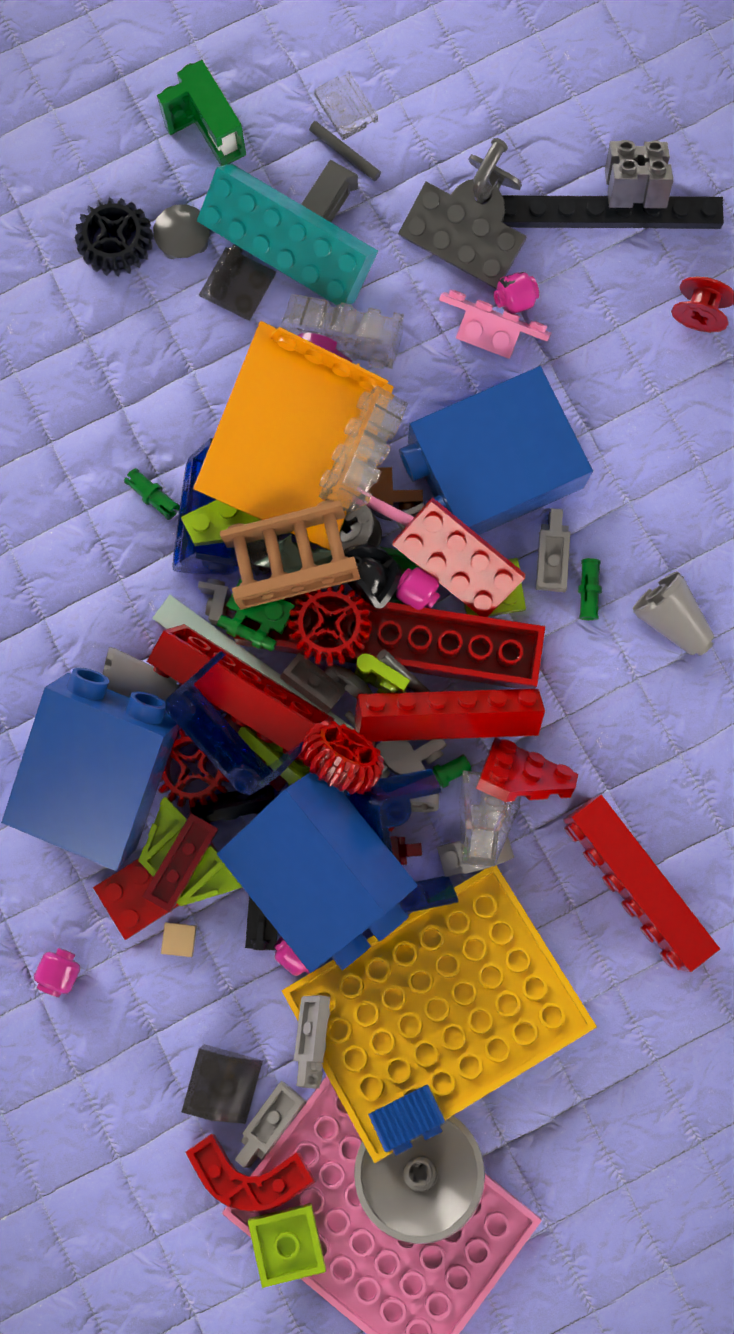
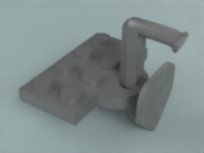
[398,138,527,289]

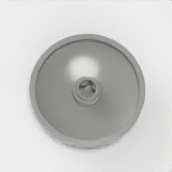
[354,1116,485,1244]

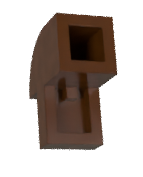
[362,467,423,521]

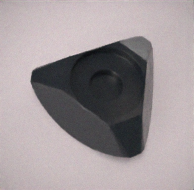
[332,544,401,608]

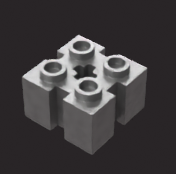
[605,140,673,208]

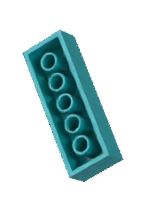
[197,164,378,309]

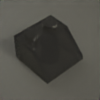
[181,1044,263,1124]

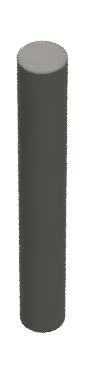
[309,121,381,181]
[377,650,431,692]

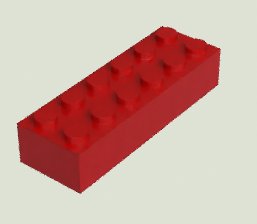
[146,624,335,761]
[563,794,720,973]

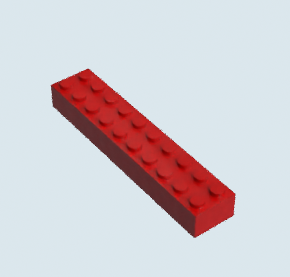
[234,591,546,689]

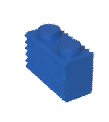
[368,1085,446,1156]

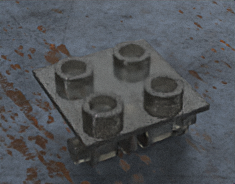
[199,244,277,321]

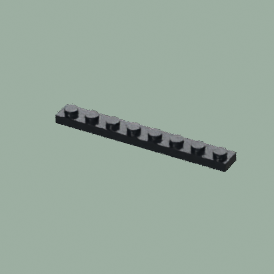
[502,195,724,229]

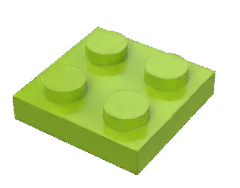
[248,1203,326,1288]

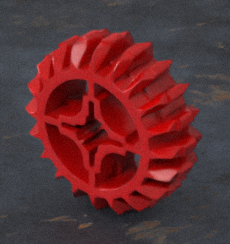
[288,584,372,666]
[300,721,384,794]
[158,726,235,808]

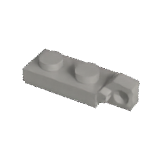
[536,508,570,592]
[294,995,330,1089]
[235,1081,307,1168]

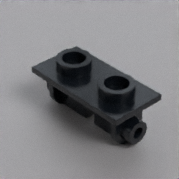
[245,896,277,950]

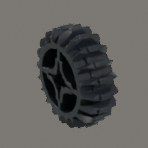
[75,197,153,277]

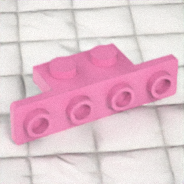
[439,289,551,359]

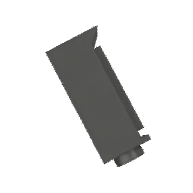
[301,160,358,222]

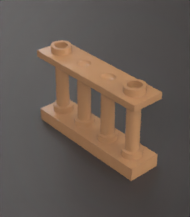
[220,500,361,610]

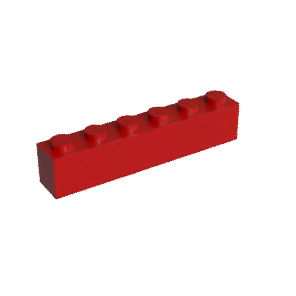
[354,689,545,742]

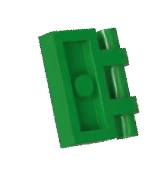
[217,579,296,652]

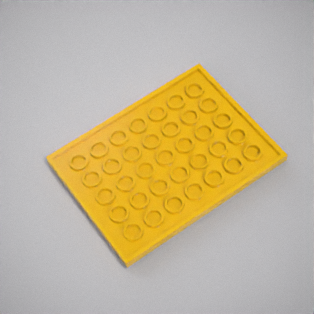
[281,865,597,1163]

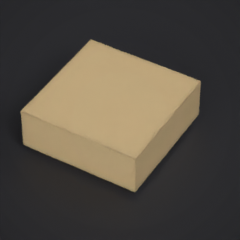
[161,922,197,957]

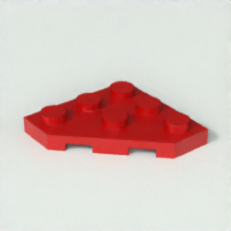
[476,737,578,802]

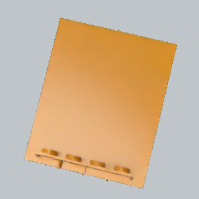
[193,321,394,550]

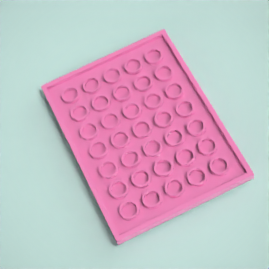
[222,1075,542,1334]

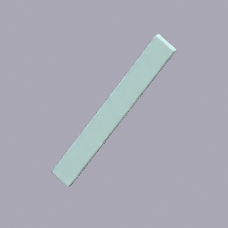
[152,595,357,732]

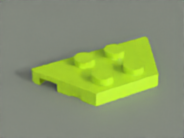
[138,797,243,906]

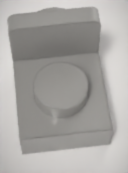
[198,579,231,626]

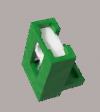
[157,59,246,166]

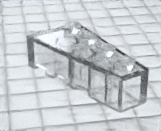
[281,294,404,369]
[318,385,408,514]
[459,771,521,868]

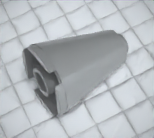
[633,571,714,655]
[103,647,181,707]

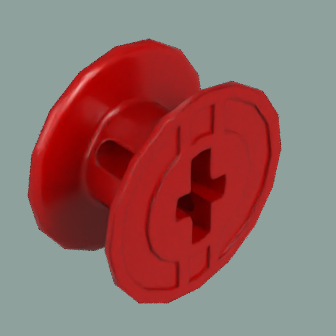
[671,276,734,333]

